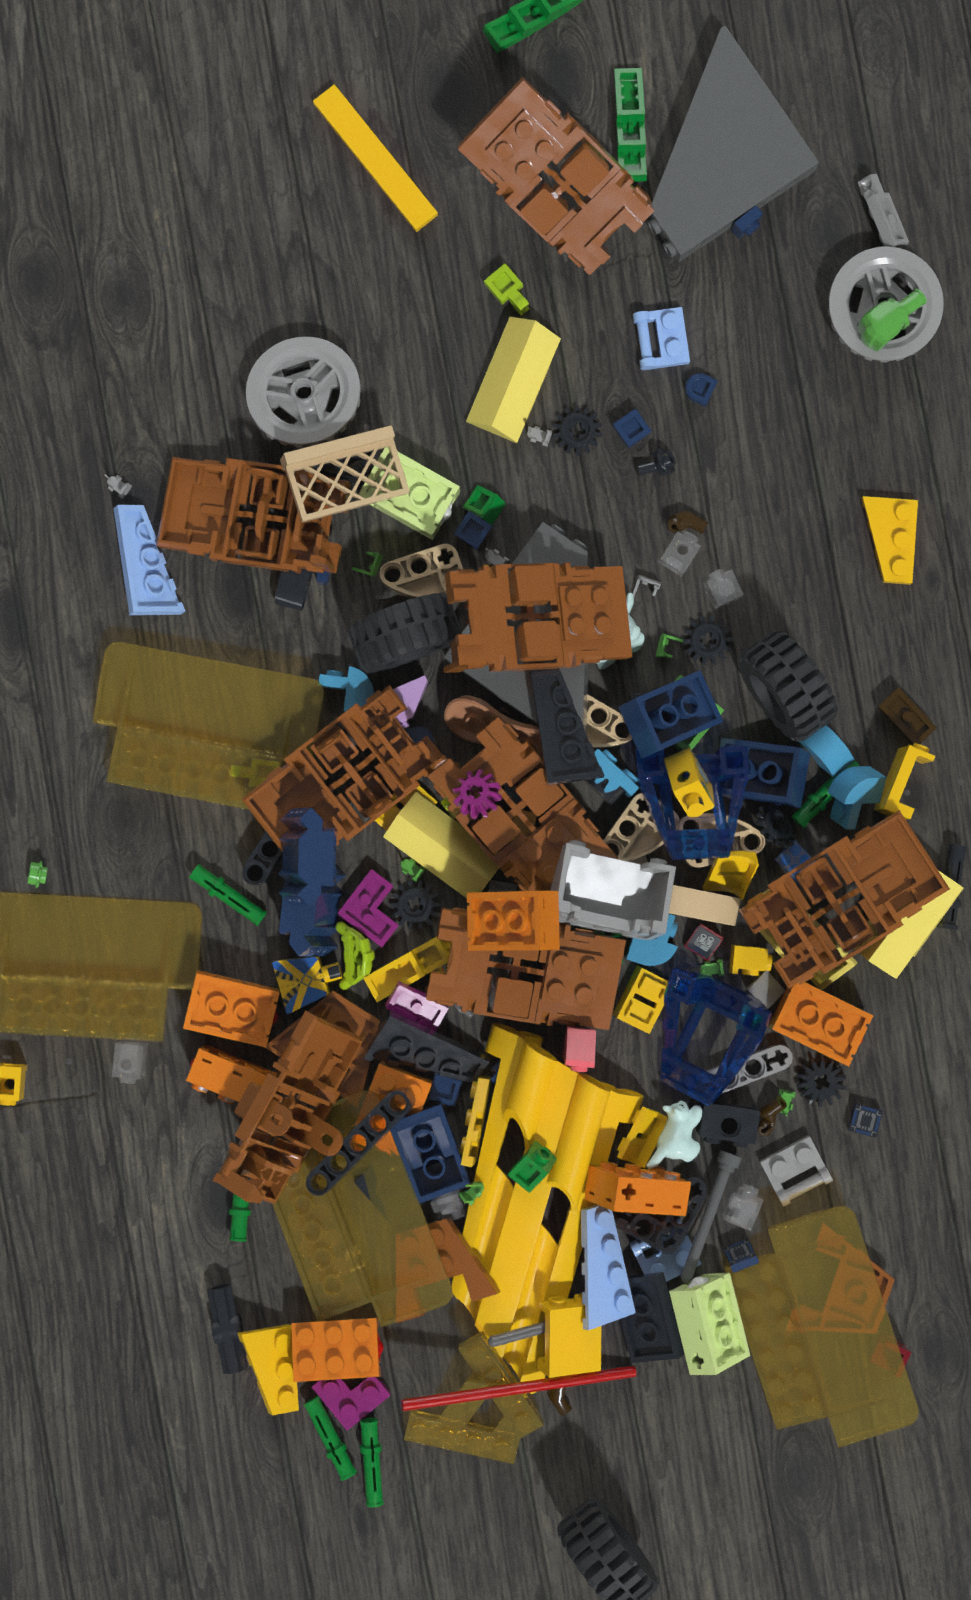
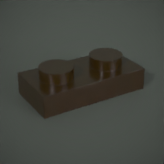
[877,687,937,745]

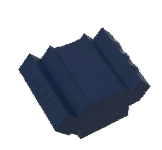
[278,808,337,906]
[279,864,346,956]

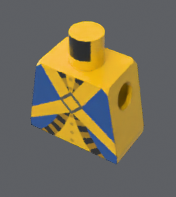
[272,956,342,1014]

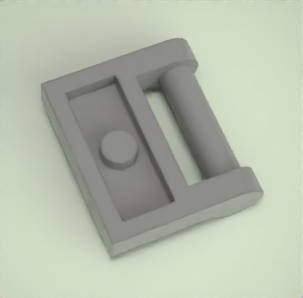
[759,1135,833,1207]

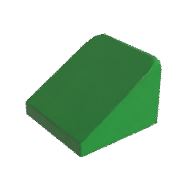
[463,485,505,525]

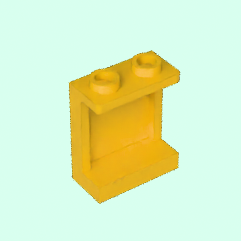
[874,743,935,820]
[538,1293,601,1378]

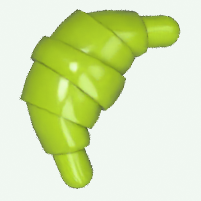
[335,921,375,990]

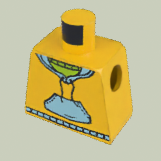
[664,747,715,817]

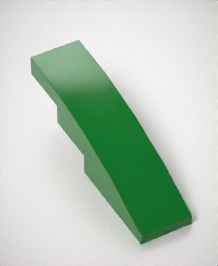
[482,0,584,53]
[614,68,647,182]

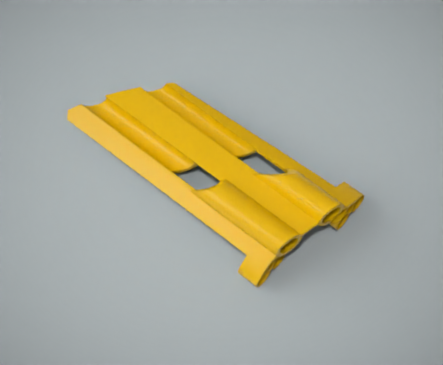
[451,1023,644,1394]

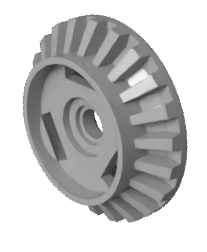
[828,247,944,362]
[246,337,361,448]

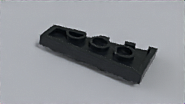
[530,668,605,785]
[363,1011,489,1083]

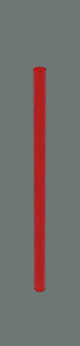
[401,1365,636,1411]

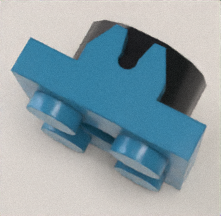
[584,749,639,805]

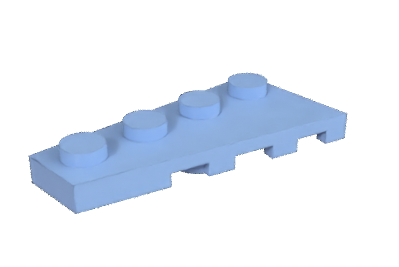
[114,505,185,615]
[581,1204,636,1330]

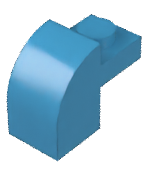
[318,666,375,712]
[796,725,855,779]
[828,766,887,830]
[625,914,678,966]

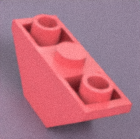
[562,1026,596,1072]

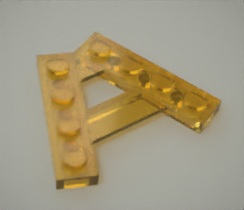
[404,1331,544,1464]

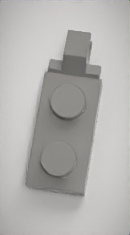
[858,174,909,248]

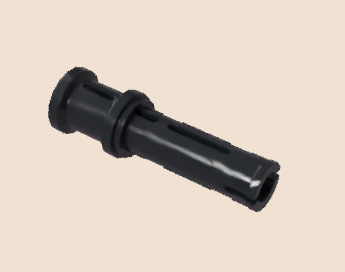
[936,844,967,930]

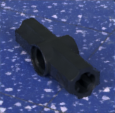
[207,1284,248,1374]

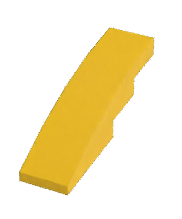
[363,936,452,1002]

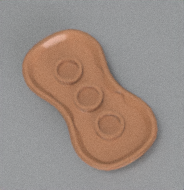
[444,695,545,771]

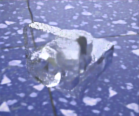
[431,1190,466,1220]

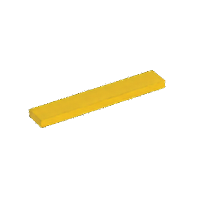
[313,84,438,232]

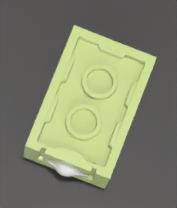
[359,447,460,540]
[669,1273,750,1375]

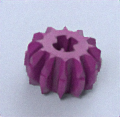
[453,770,502,819]

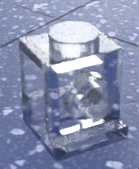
[658,531,701,577]
[722,1183,764,1231]

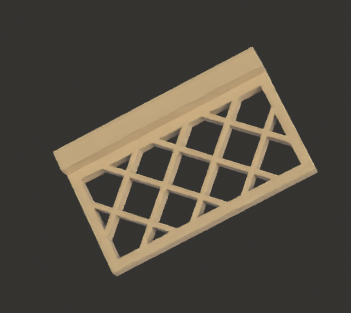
[280,425,410,523]

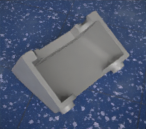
[550,840,676,940]

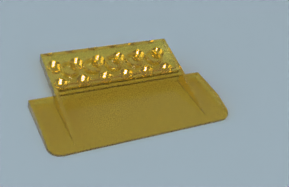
[93,642,324,810]
[0,892,202,1042]
[272,1090,453,1327]
[724,1206,919,1448]

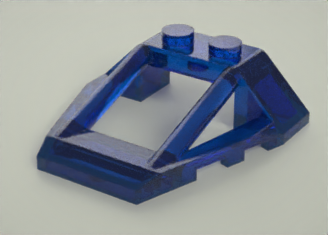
[635,746,750,860]
[661,967,772,1106]

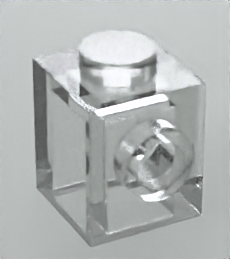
[703,568,744,610]
[112,1041,148,1084]

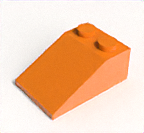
[355,1061,432,1159]

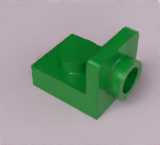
[508,1141,557,1193]

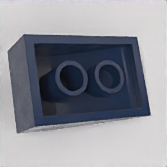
[619,670,724,758]
[712,738,810,808]
[391,1104,472,1204]

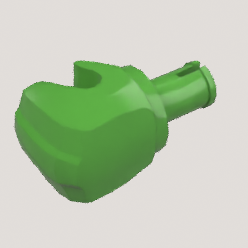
[858,288,927,352]

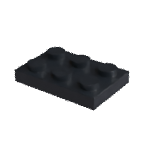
[620,1272,685,1363]

